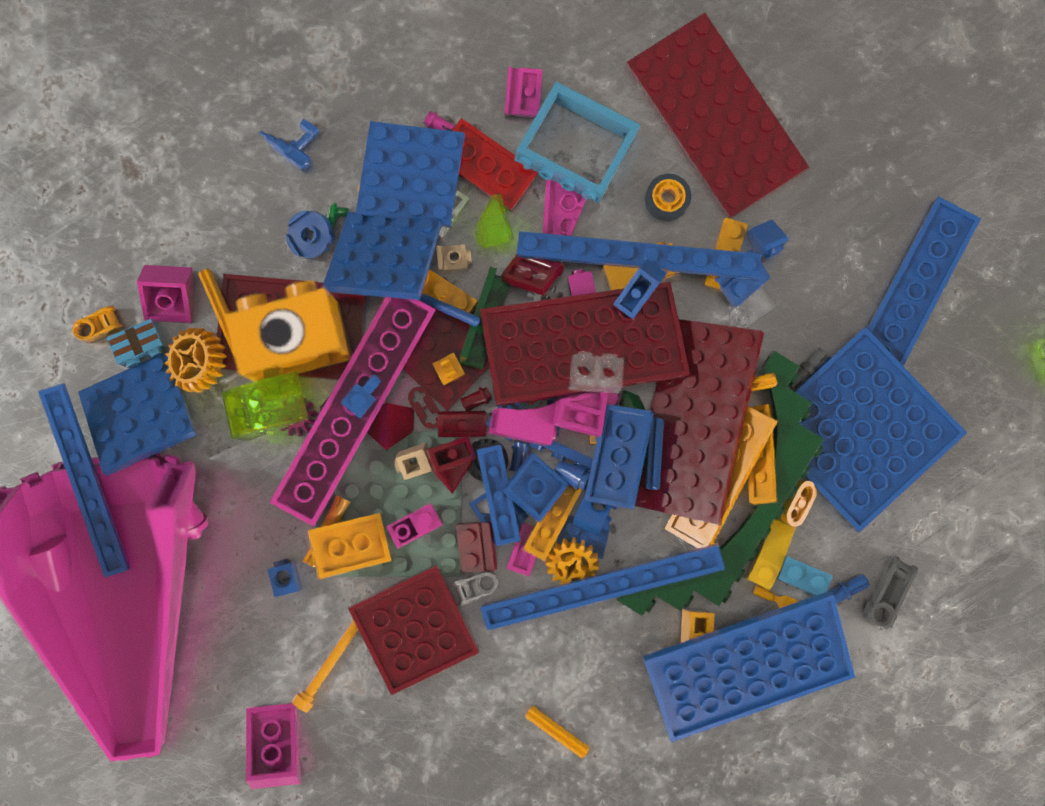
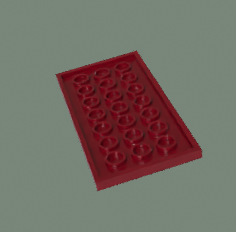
[626,12,809,219]
[480,282,690,406]
[635,319,764,526]

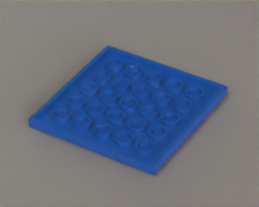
[772,327,967,533]

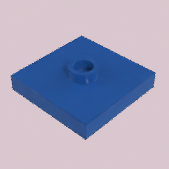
[501,453,569,522]

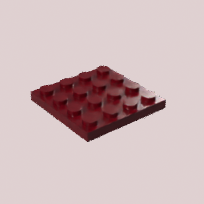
[403,277,489,411]
[348,564,479,695]

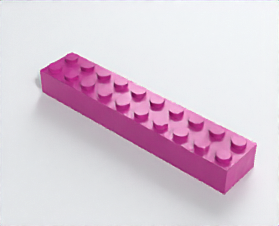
[269,297,435,526]

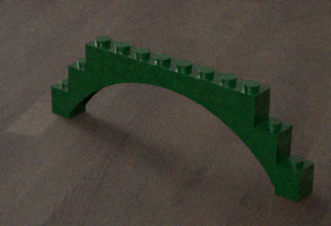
[617,350,824,616]

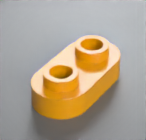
[781,480,817,526]

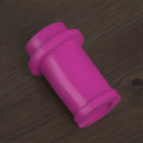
[423,111,455,131]

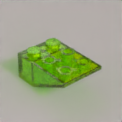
[221,372,308,440]

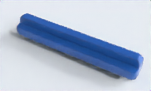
[645,417,664,490]

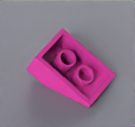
[246,703,301,789]

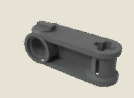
[862,555,918,630]

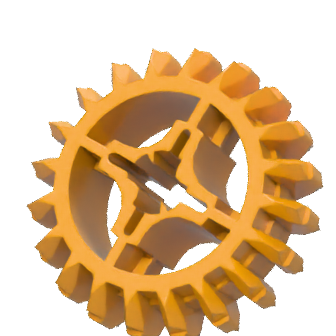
[163,328,227,393]

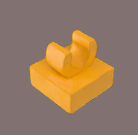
[433,353,465,386]

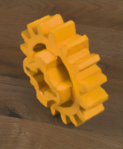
[546,537,599,584]

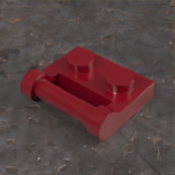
[501,254,564,296]

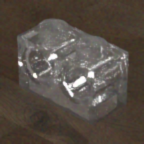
[569,352,624,393]

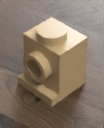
[436,244,472,274]
[394,442,433,480]

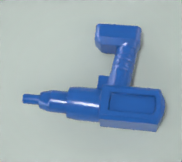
[259,119,320,172]

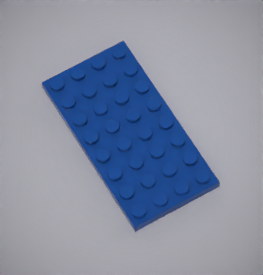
[642,591,856,743]

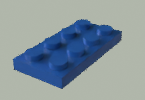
[584,404,654,510]

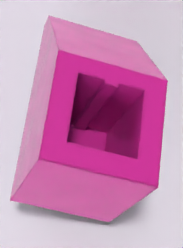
[386,503,444,548]

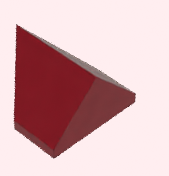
[367,403,414,451]
[426,436,477,494]

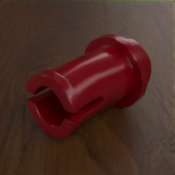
[460,387,493,411]

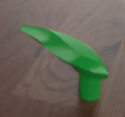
[326,202,349,229]

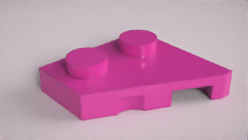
[553,390,609,437]

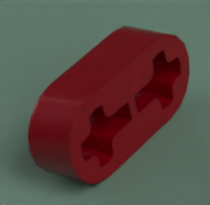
[408,387,440,429]

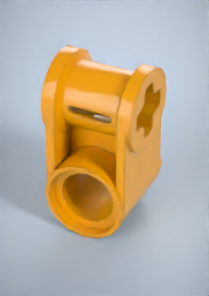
[72,305,124,343]

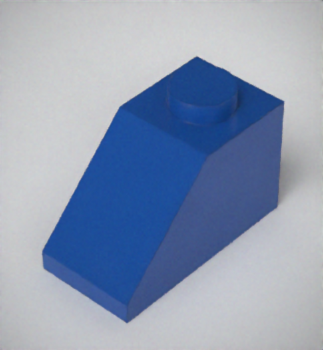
[613,259,667,319]

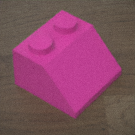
[137,265,195,323]

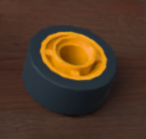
[645,173,692,222]

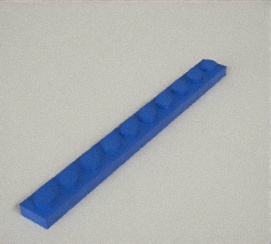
[517,231,761,280]
[480,543,725,631]

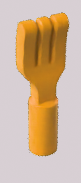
[753,585,799,608]

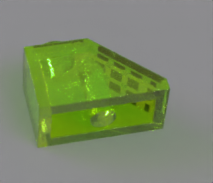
[475,193,514,249]

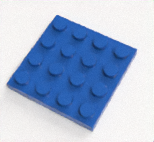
[356,121,465,228]
[323,212,441,300]
[78,352,197,476]

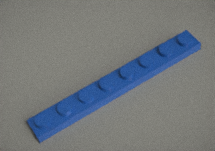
[38,383,130,578]

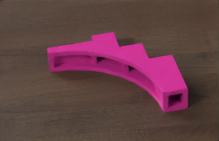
[488,388,620,446]

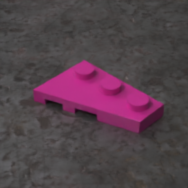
[543,179,594,236]

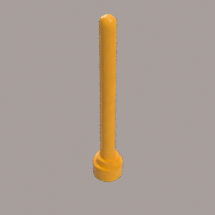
[292,620,358,713]

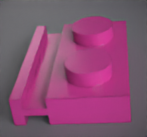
[505,67,543,118]

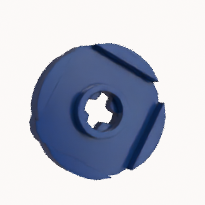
[286,211,335,258]

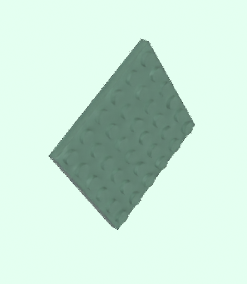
[315,431,462,577]

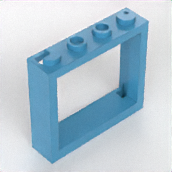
[515,81,640,204]

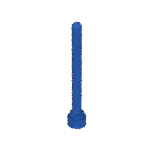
[419,293,480,326]

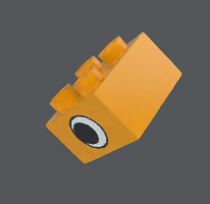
[224,281,353,384]

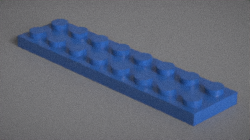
[867,196,981,366]

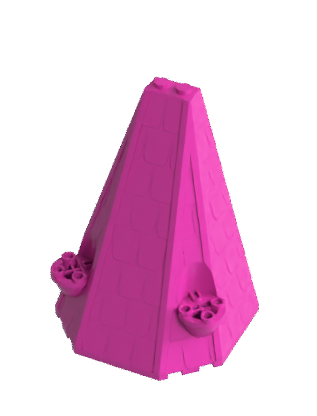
[0,452,209,762]

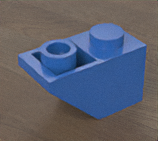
[746,219,789,260]

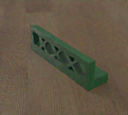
[459,266,510,370]

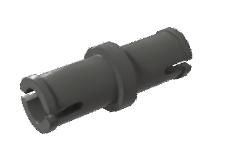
[788,347,831,391]

